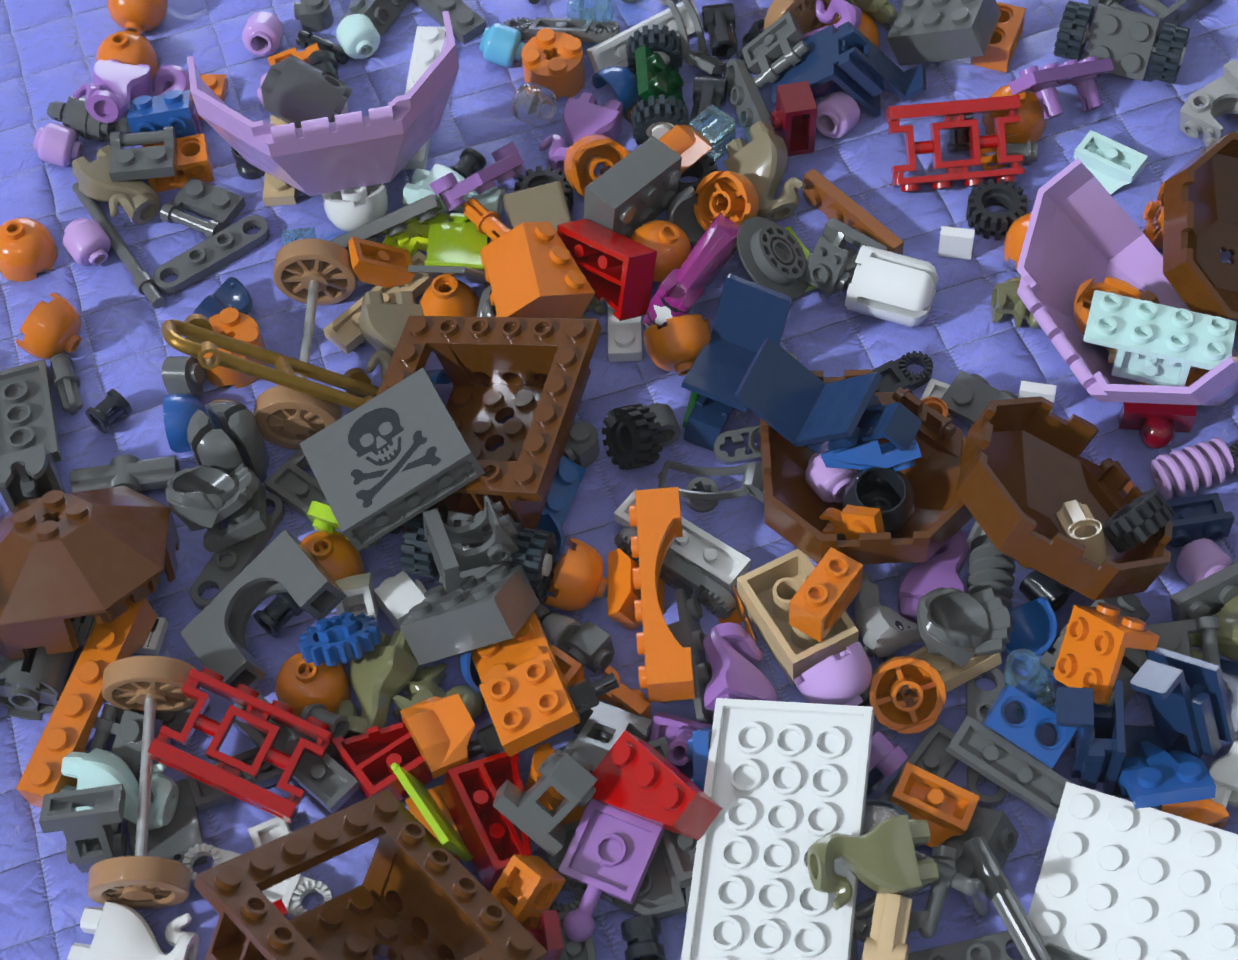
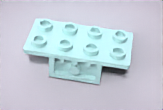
[1083,290,1237,386]

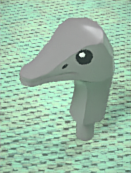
[854,572,923,658]

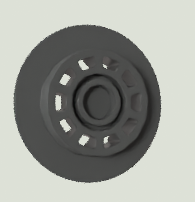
[737,217,809,299]

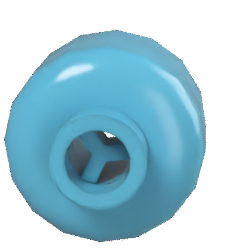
[479,23,525,68]

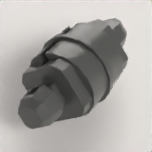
[47,95,131,141]

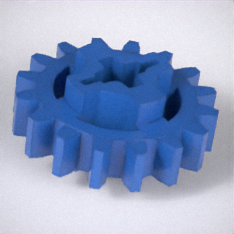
[298,612,382,666]

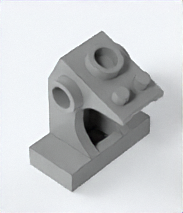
[1180,59,1238,146]

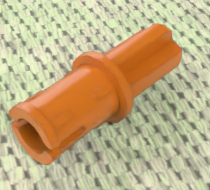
[462,198,511,241]

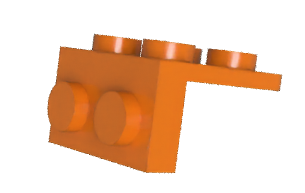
[1053,602,1160,705]

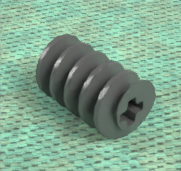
[966,534,1016,611]

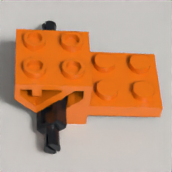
[467,611,620,759]

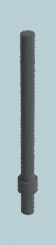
[72,182,165,309]

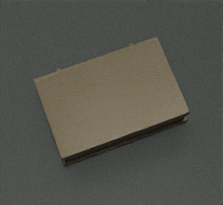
[503,181,572,232]

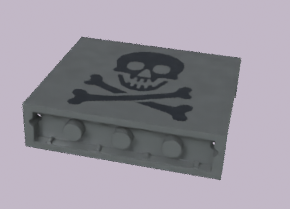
[300,368,485,551]

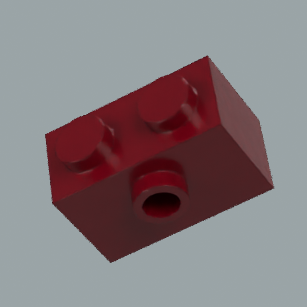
[771,81,817,157]

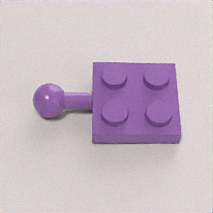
[558,799,664,942]

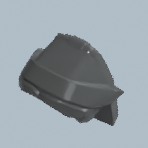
[165,463,260,531]
[916,587,1014,667]

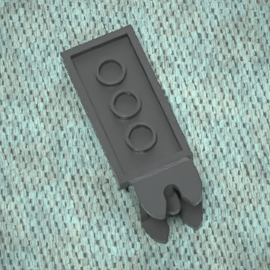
[0,359,65,510]

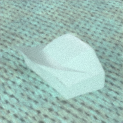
[1073,130,1148,195]

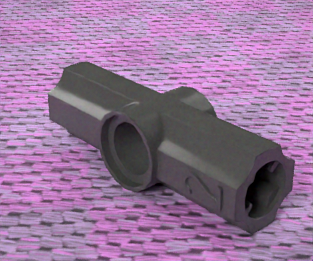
[70,455,180,494]

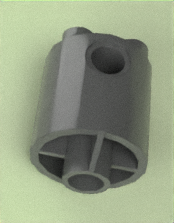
[261,55,353,128]

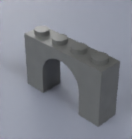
[180,529,346,689]

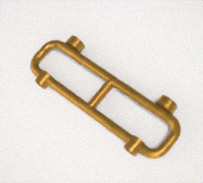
[161,314,380,410]

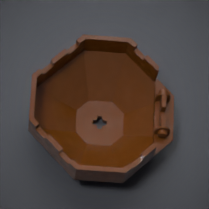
[1163,132,1238,336]
[760,369,973,564]
[956,396,1173,601]
[0,486,180,660]

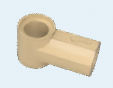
[1056,499,1108,565]
[862,893,913,960]

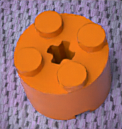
[521,28,585,102]
[564,134,630,198]
[203,307,266,388]

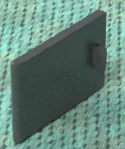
[408,265,490,284]
[127,778,208,867]

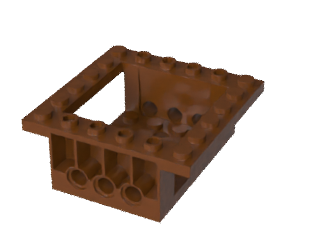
[377,316,602,532]
[194,789,548,960]

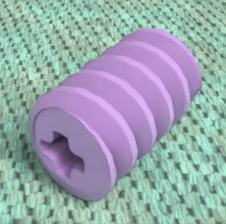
[1150,437,1235,501]

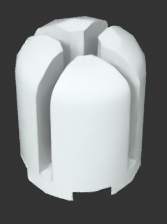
[845,245,938,327]

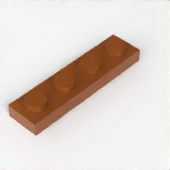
[803,168,904,255]

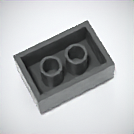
[887,0,1001,66]
[583,136,682,238]
[400,565,540,665]

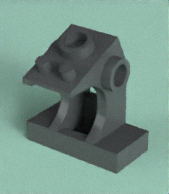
[803,217,888,295]
[423,495,519,592]
[564,701,653,774]
[493,747,597,857]
[39,784,127,873]

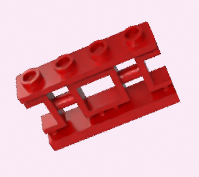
[886,95,1025,192]
[147,668,333,824]

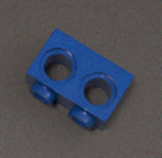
[981,684,1078,769]

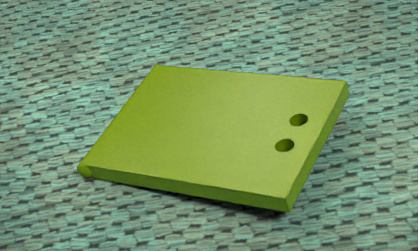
[425,213,488,271]
[391,763,473,862]

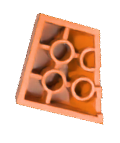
[480,221,595,319]

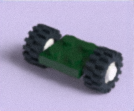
[626,25,689,146]

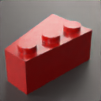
[557,219,657,321]
[331,719,472,801]
[591,730,722,841]
[440,751,531,891]

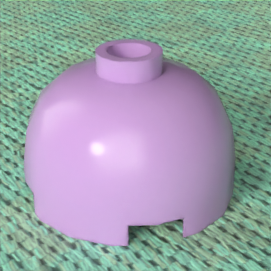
[793,641,873,706]

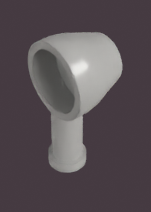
[541,613,582,653]

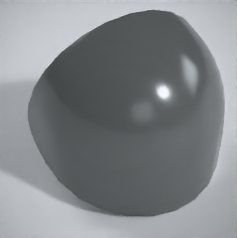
[667,185,706,246]

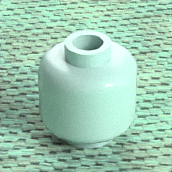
[336,14,380,59]

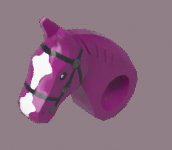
[642,213,740,329]

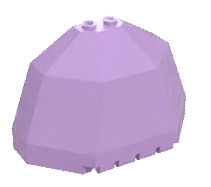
[187,11,459,196]
[1016,158,1238,406]

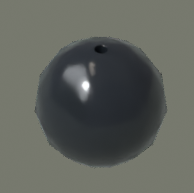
[842,467,916,535]

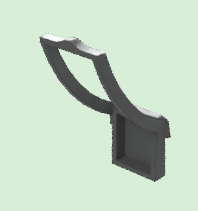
[665,0,727,74]
[657,460,763,503]

